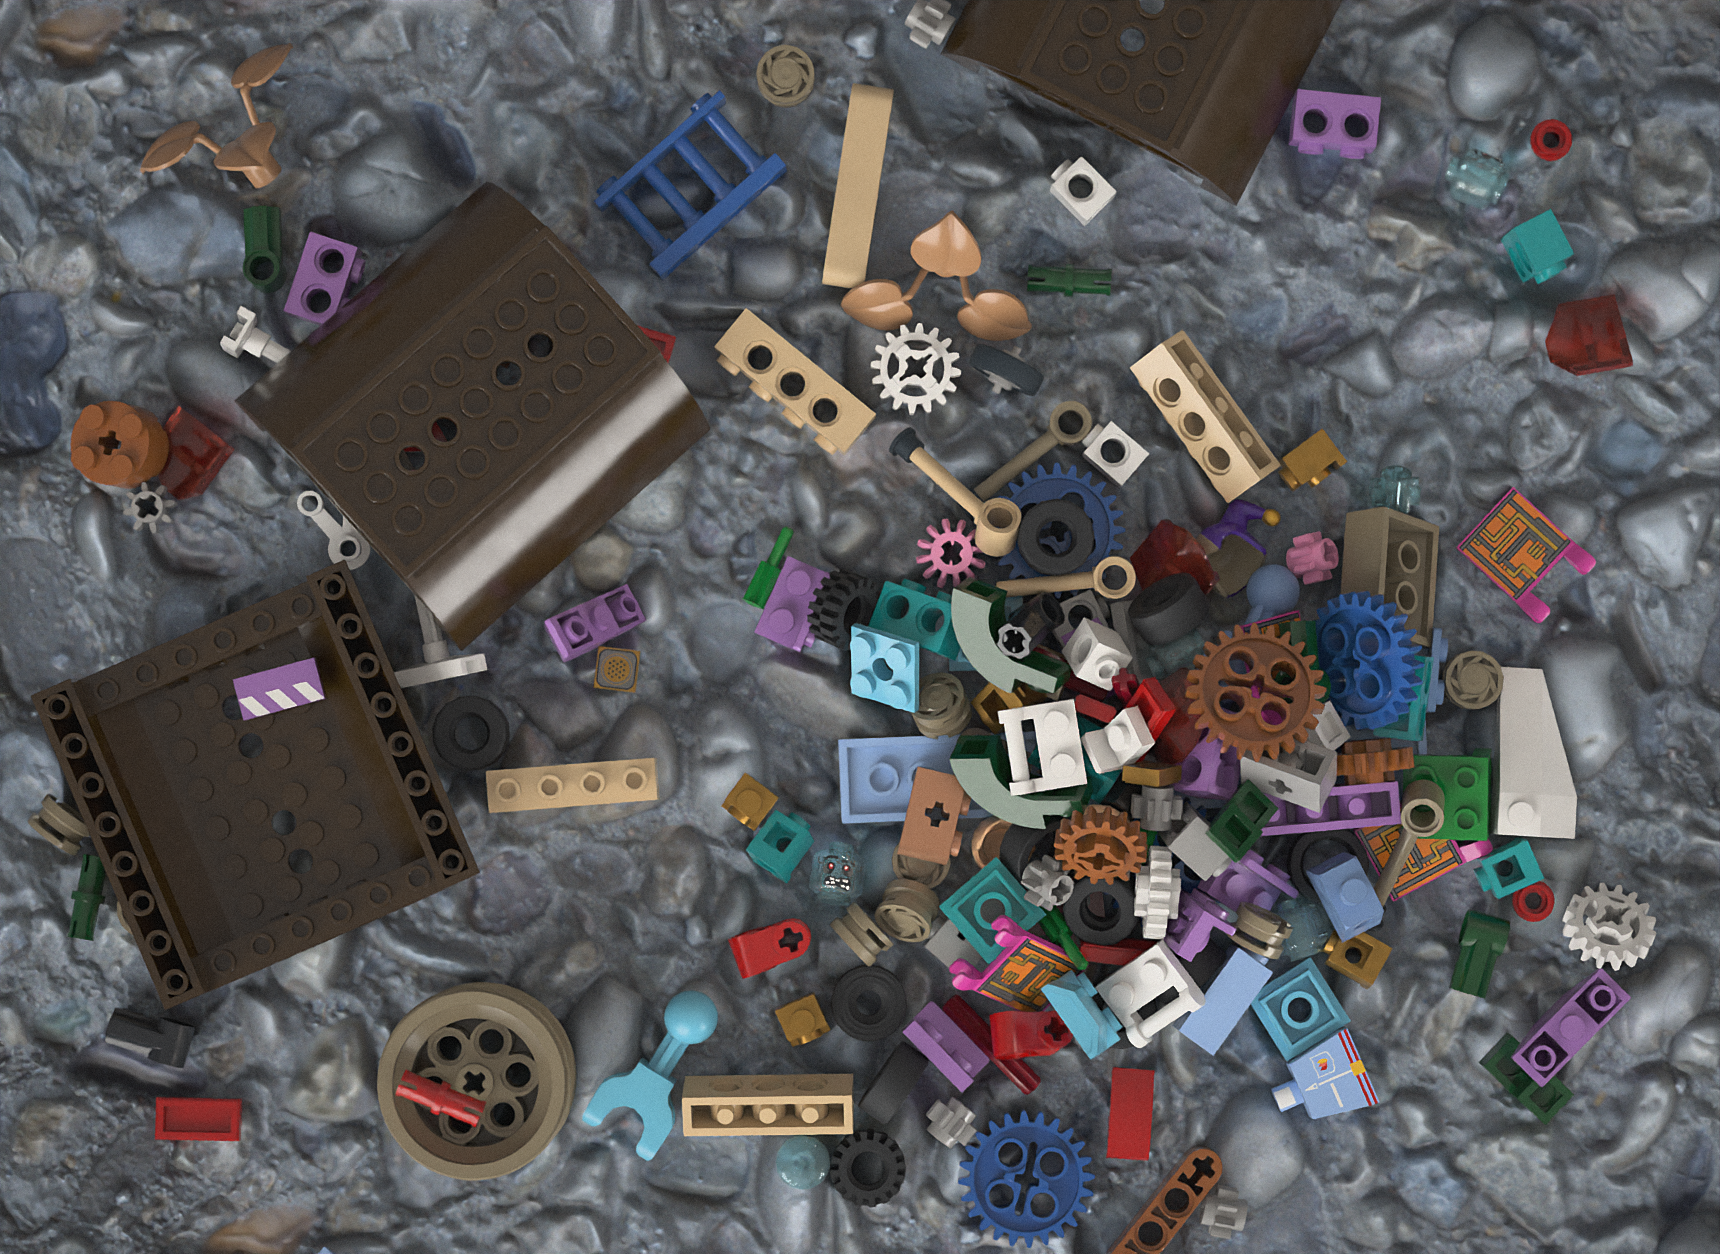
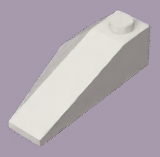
[1490,667,1577,839]

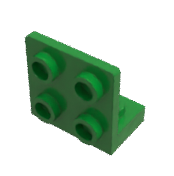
[1402,748,1492,841]

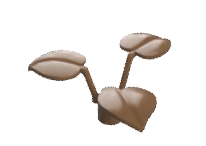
[140,43,293,188]
[841,211,1032,341]

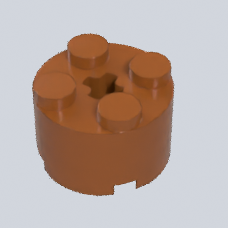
[70,401,169,489]

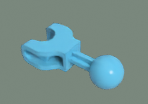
[582,990,718,1161]

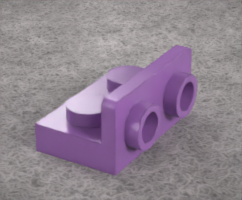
[754,556,830,653]
[1197,849,1299,913]
[1163,888,1237,962]
[902,1001,989,1092]

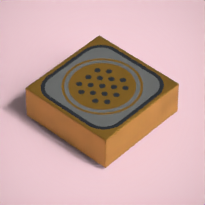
[593,646,641,693]
[1122,761,1182,787]

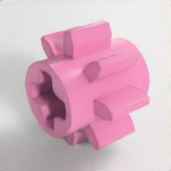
[1286,531,1339,585]

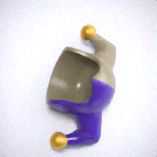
[1175,499,1281,598]

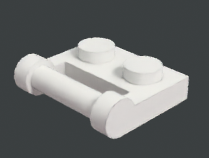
[998,699,1087,796]
[1095,939,1206,1048]

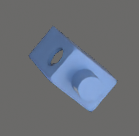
[1306,852,1384,943]

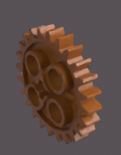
[1185,623,1326,762]

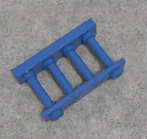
[594,90,787,281]

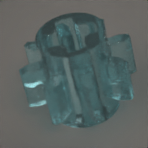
[1369,465,1421,514]

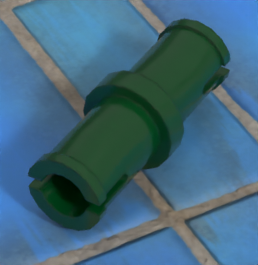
[1027,263,1112,297]
[67,854,106,941]

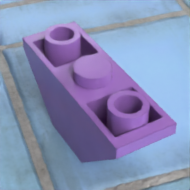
[544,584,647,663]
[1511,968,1631,1087]

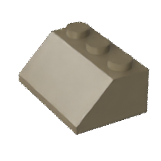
[1341,506,1439,649]

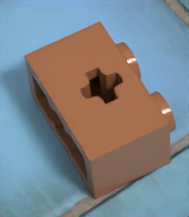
[897,767,971,865]

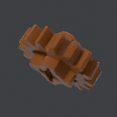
[1337,738,1415,785]
[1054,806,1148,885]

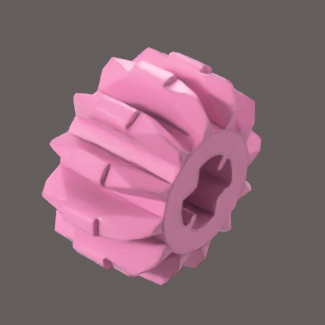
[916,518,986,588]

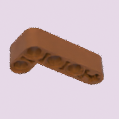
[1106,1145,1222,1254]

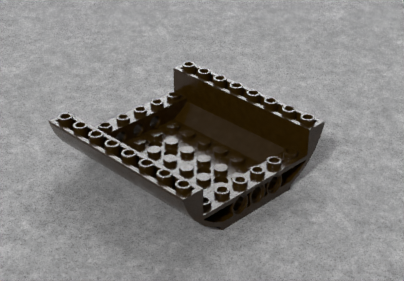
[941,0,1342,206]
[234,181,710,652]
[31,559,480,1010]

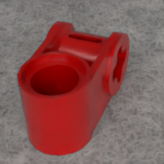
[728,918,812,979]
[989,1010,1074,1060]

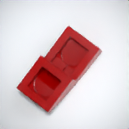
[1106,1067,1155,1161]

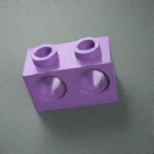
[1288,89,1381,159]
[284,232,366,326]
[1170,706,1241,800]

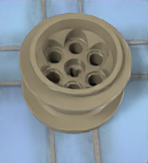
[377,982,577,1180]

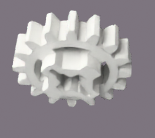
[870,323,961,415]
[1134,846,1181,939]
[1562,883,1656,971]

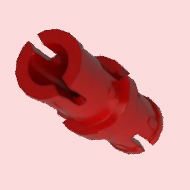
[395,1069,487,1128]

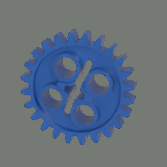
[996,463,1125,599]
[1313,591,1424,730]
[958,1109,1095,1248]

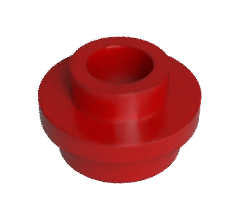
[1530,119,1572,161]
[1512,881,1555,922]

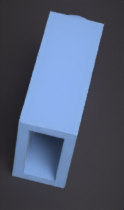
[1172,944,1273,1056]

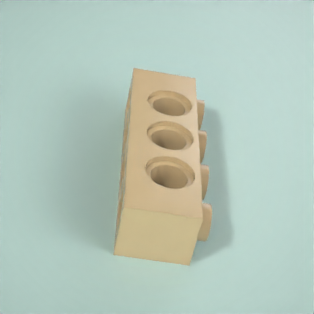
[714,308,876,456]
[1130,330,1281,503]
[486,758,660,813]
[682,1074,854,1136]

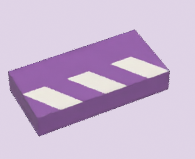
[233,658,327,720]

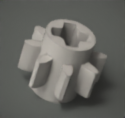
[905,0,956,49]
[123,482,178,534]
[1131,784,1183,831]
[1021,854,1074,911]
[926,1096,977,1149]
[1199,1184,1248,1239]

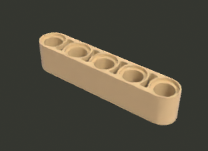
[822,83,894,289]

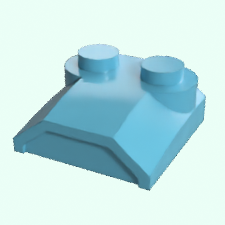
[1041,970,1123,1060]

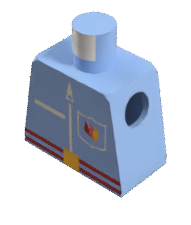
[1271,1026,1379,1119]

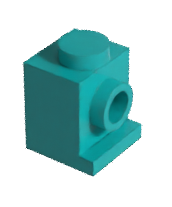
[746,809,815,884]
[1473,836,1544,899]

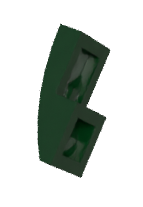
[1205,779,1279,863]
[1478,1032,1574,1125]

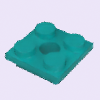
[939,857,1046,964]

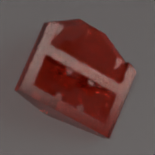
[1545,294,1633,376]
[158,406,235,501]
[1130,519,1220,596]
[1151,667,1204,764]

